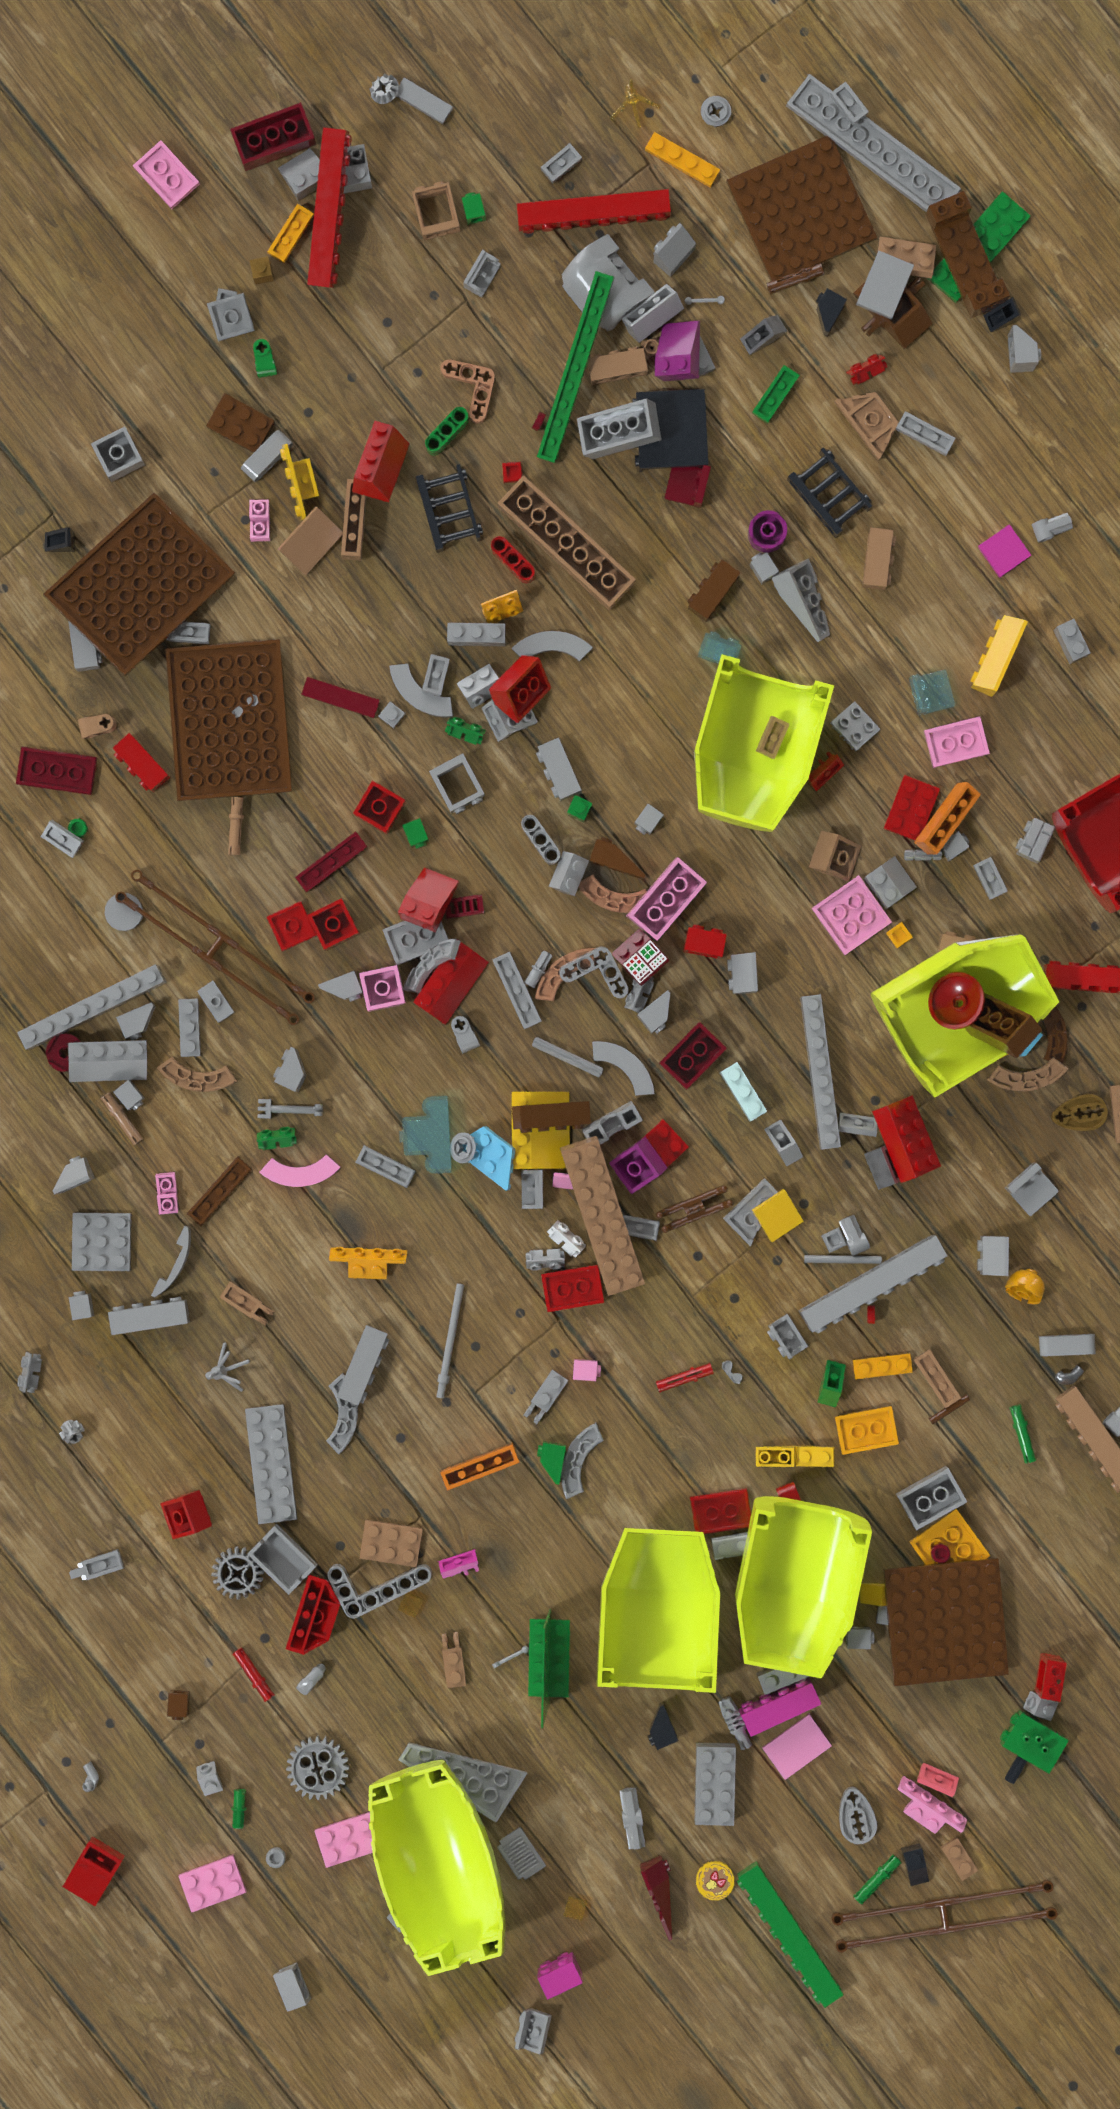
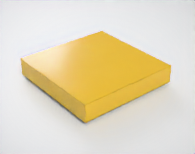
[752,1189,804,1242]

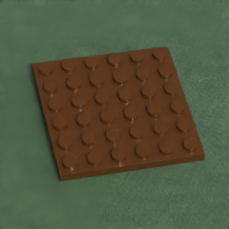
[726,136,877,281]
[883,1558,1009,1686]

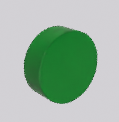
[68,818,88,838]

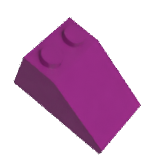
[655,321,700,381]

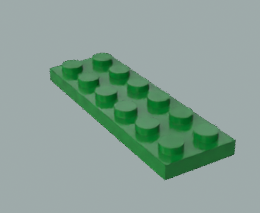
[927,191,1031,303]

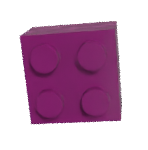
[609,1137,667,1194]

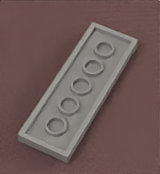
[245,1404,297,1524]

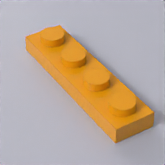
[645,132,720,188]

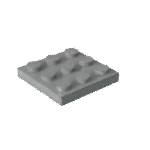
[72,1213,131,1271]

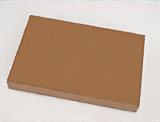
[278,507,343,576]

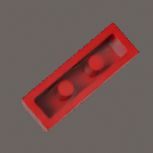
[113,733,170,792]

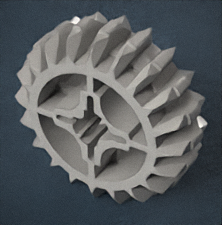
[212,1546,264,1600]

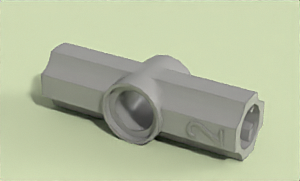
[620,1787,645,1850]

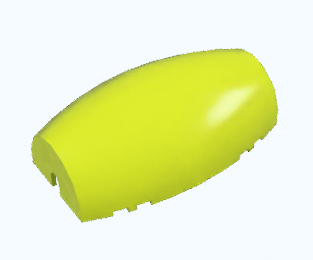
[368,1760,505,1976]

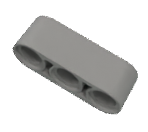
[241,430,293,482]
[521,815,560,865]
[1039,1334,1096,1356]

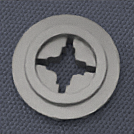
[369,74,399,104]
[701,96,731,127]
[450,1133,477,1163]

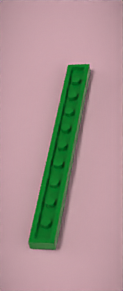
[537,271,615,463]

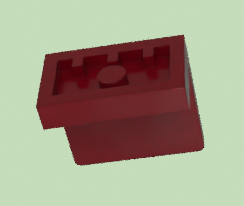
[664,465,711,508]

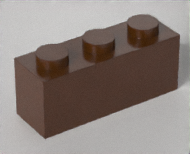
[687,560,740,622]

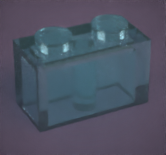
[697,631,742,664]

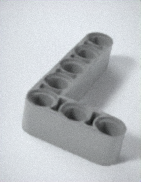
[327,1564,432,1619]

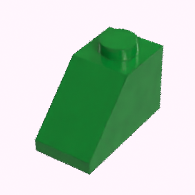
[817,1360,846,1408]
[537,1441,566,1485]

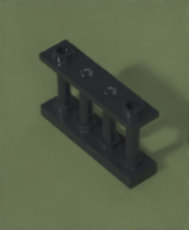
[787,447,872,538]
[416,464,483,553]

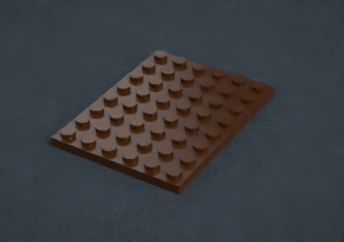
[43,493,235,677]
[165,639,292,801]

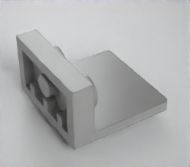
[482,700,537,742]
[1005,1163,1058,1216]

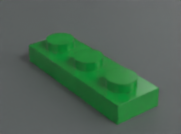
[752,365,800,424]

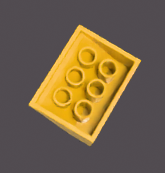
[512,1092,570,1169]

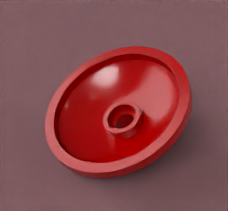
[928,972,985,1030]

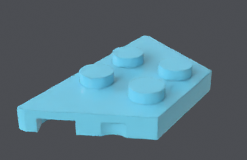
[462,1126,515,1191]

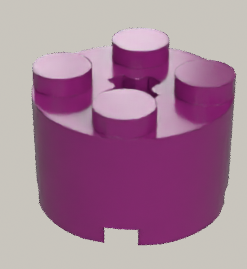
[748,510,787,553]

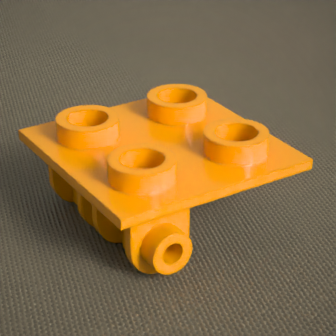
[481,590,523,623]

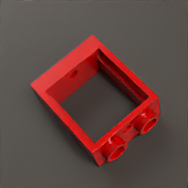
[1034,1653,1067,1702]

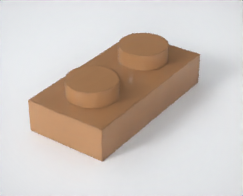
[756,716,790,759]
[941,1837,978,1881]

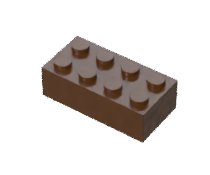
[965,993,1042,1058]

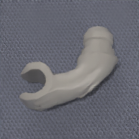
[296,1664,326,1695]

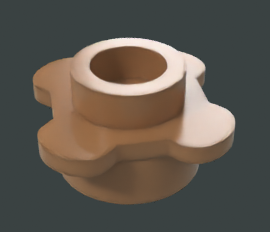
[641,338,659,359]

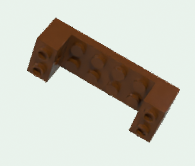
[925,191,1010,318]

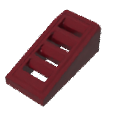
[446,894,485,919]

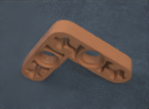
[441,360,495,424]

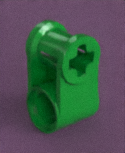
[253,339,277,378]

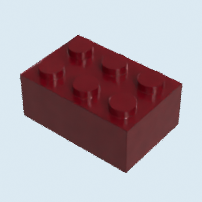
[658,1022,727,1090]

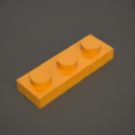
[267,203,314,263]
[852,1353,913,1379]

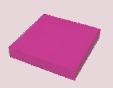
[978,524,1031,578]

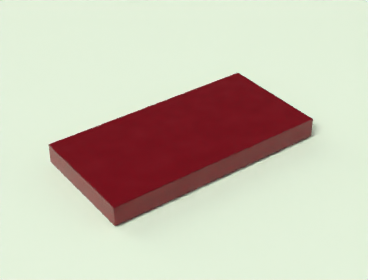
[16,746,98,796]

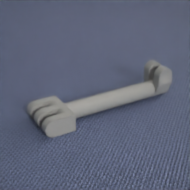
[258,1099,323,1119]

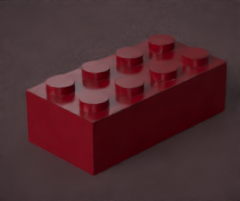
[230,102,316,171]

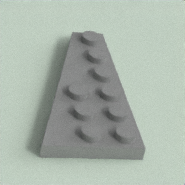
[398,1742,527,1822]

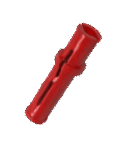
[656,1363,714,1393]
[232,1647,275,1702]

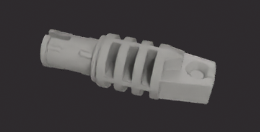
[719,1696,752,1750]

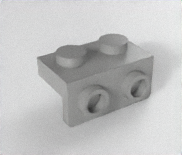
[457,664,499,708]
[767,1314,808,1360]
[515,2008,552,2054]

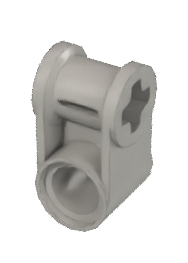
[451,1016,480,1054]

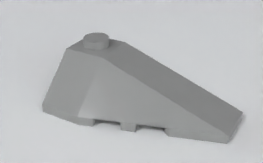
[772,559,830,642]

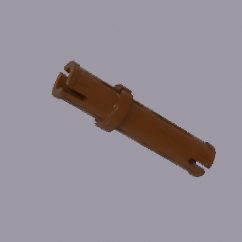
[766,263,824,295]

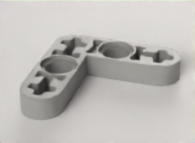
[559,946,628,998]

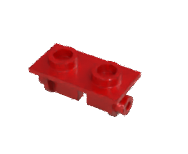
[846,354,888,385]

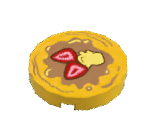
[696,1861,734,1900]

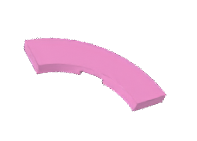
[259,1155,341,1187]

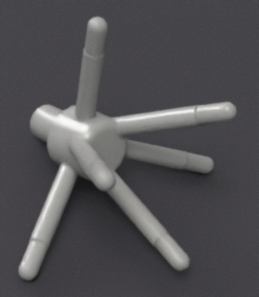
[205,1342,250,1392]

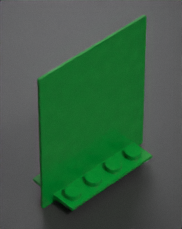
[528,1609,570,1728]

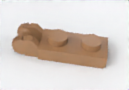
[219,1281,274,1326]
[442,1632,466,1688]

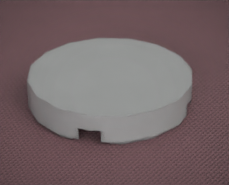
[105,893,143,931]

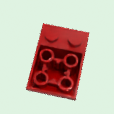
[62,1836,125,1906]

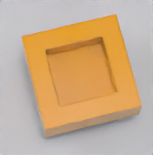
[885,922,913,949]

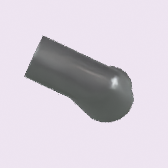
[1055,1365,1084,1385]

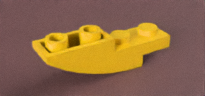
[756,1446,835,1467]

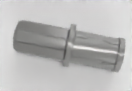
[524,951,552,989]

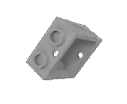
[429,754,485,814]

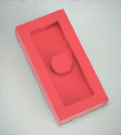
[917,1763,959,1797]

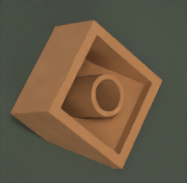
[809,831,861,882]

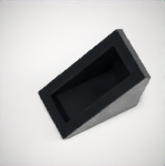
[45,527,75,552]

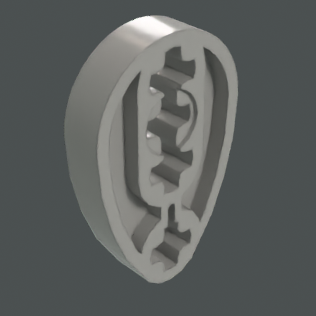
[839,1787,877,1844]

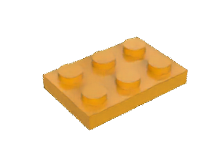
[834,1406,899,1455]

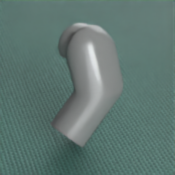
[82,1762,99,1792]

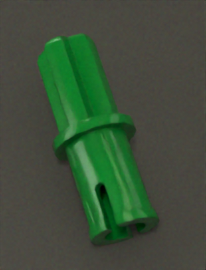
[231,1789,247,1829]

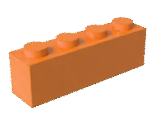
[914,782,981,855]
[440,1443,520,1491]

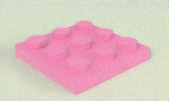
[812,875,892,956]

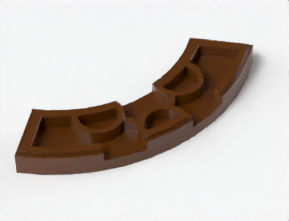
[1041,1006,1067,1064]

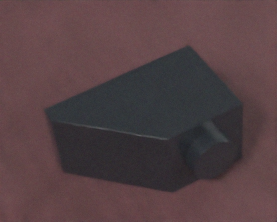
[816,288,847,337]
[647,1702,678,1750]
[901,1843,929,1886]

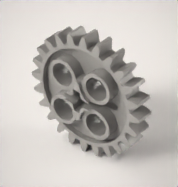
[286,1736,349,1800]

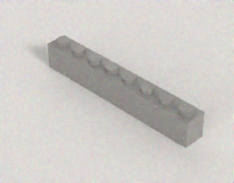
[17,964,167,1050]
[800,994,841,1150]

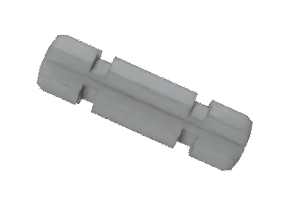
[904,850,942,861]

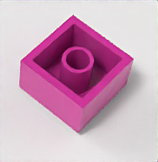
[537,1952,583,2000]

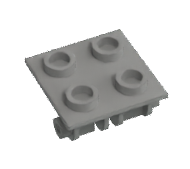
[830,701,880,751]

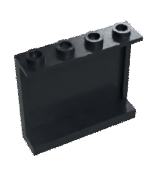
[632,389,708,472]

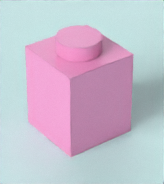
[573,1359,601,1381]

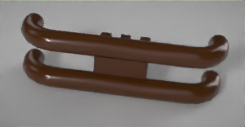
[656,1186,733,1233]

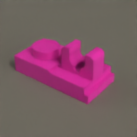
[438,1549,479,1579]

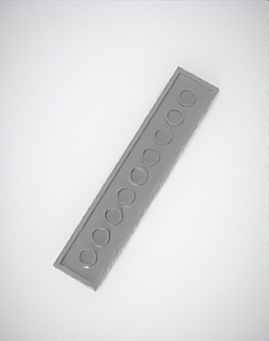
[786,74,961,212]

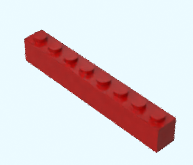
[307,127,352,288]
[517,189,671,233]

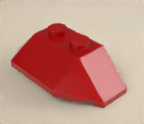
[285,1574,340,1655]

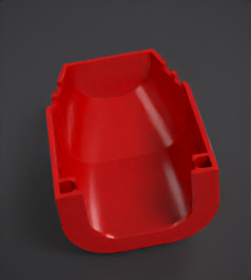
[1052,773,1120,913]

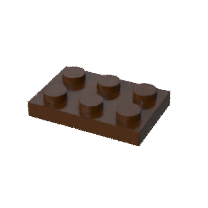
[206,393,275,453]

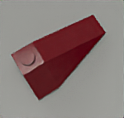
[640,1856,672,1941]

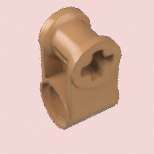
[78,714,117,739]

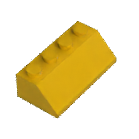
[970,615,1028,697]

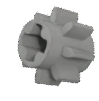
[59,1420,85,1444]

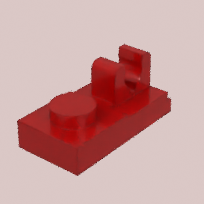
[808,752,844,791]

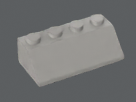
[68,1041,147,1082]

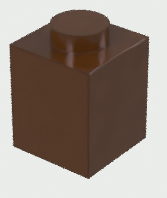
[167,1690,190,1720]

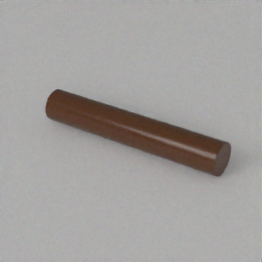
[928,1394,970,1425]

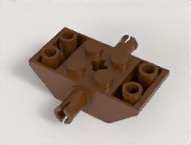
[853,276,933,349]

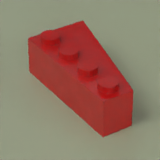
[1044,961,1120,994]

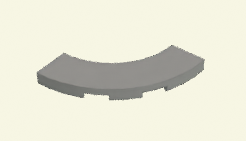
[512,631,593,662]
[389,664,453,717]
[403,939,460,993]
[592,1041,654,1096]
[326,1373,358,1454]
[561,1423,604,1499]

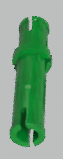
[1009,1404,1037,1463]
[853,1854,902,1905]

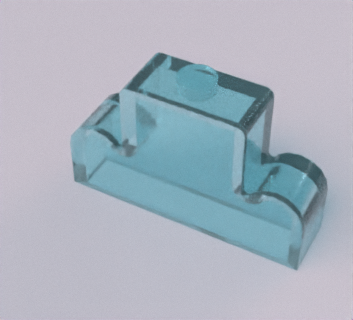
[399,1096,452,1173]

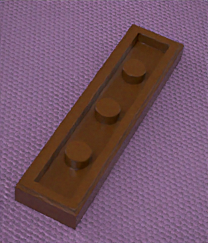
[187,1156,252,1226]

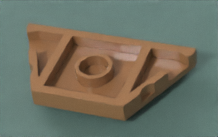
[834,392,899,460]

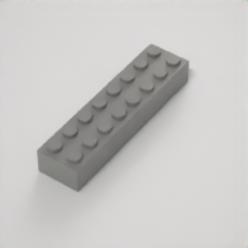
[798,1235,947,1333]

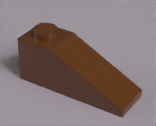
[589,837,645,880]

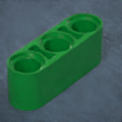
[425,407,469,456]

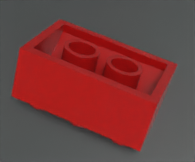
[489,655,551,723]

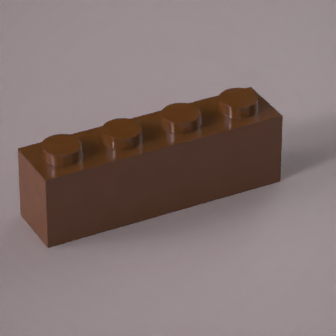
[512,1101,591,1133]

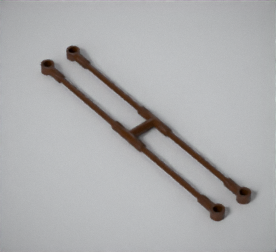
[115,870,315,1025]
[831,1880,1058,1953]

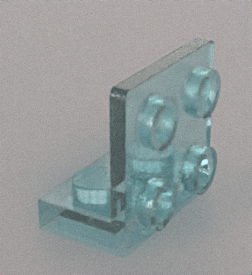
[909,670,955,716]

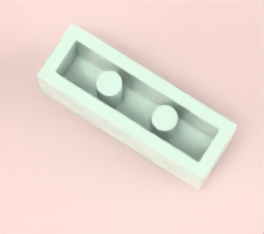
[720,1062,767,1122]

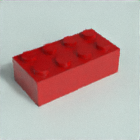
[872,1095,941,1183]

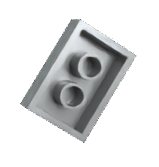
[896,1466,967,1530]

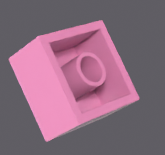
[359,965,406,1012]

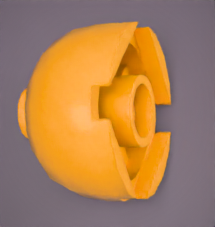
[1005,1269,1045,1304]

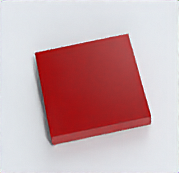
[266,901,317,952]

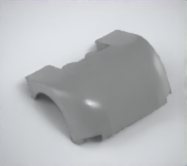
[561,234,655,331]

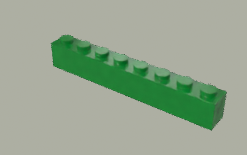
[737,1861,844,2008]

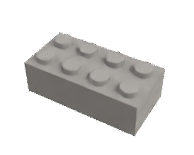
[577,398,662,459]
[694,1743,736,1826]

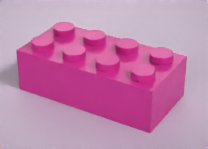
[739,1677,821,1737]

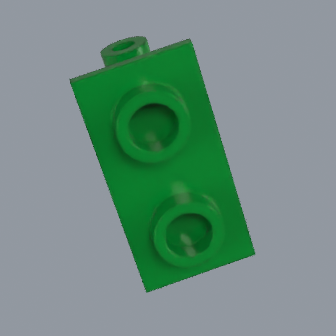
[445,717,486,745]
[257,1127,297,1151]

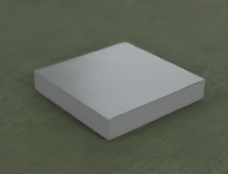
[207,293,255,341]

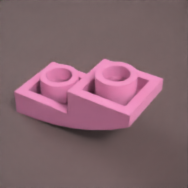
[249,500,270,542]
[155,1172,179,1215]

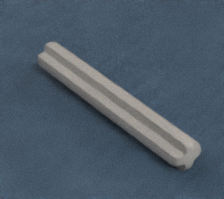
[532,1037,603,1077]

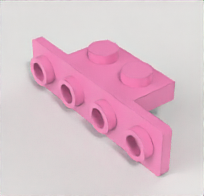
[898,1776,967,1834]

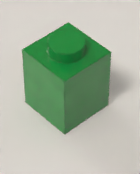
[462,192,486,225]
[567,795,592,823]
[402,818,429,849]

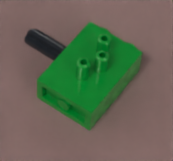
[1000,1710,1069,1784]

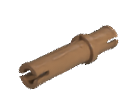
[228,797,244,855]
[100,1092,144,1146]

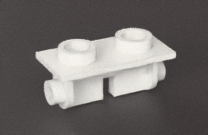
[547,1220,586,1258]

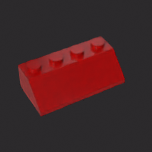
[352,421,410,502]
[413,939,489,1025]

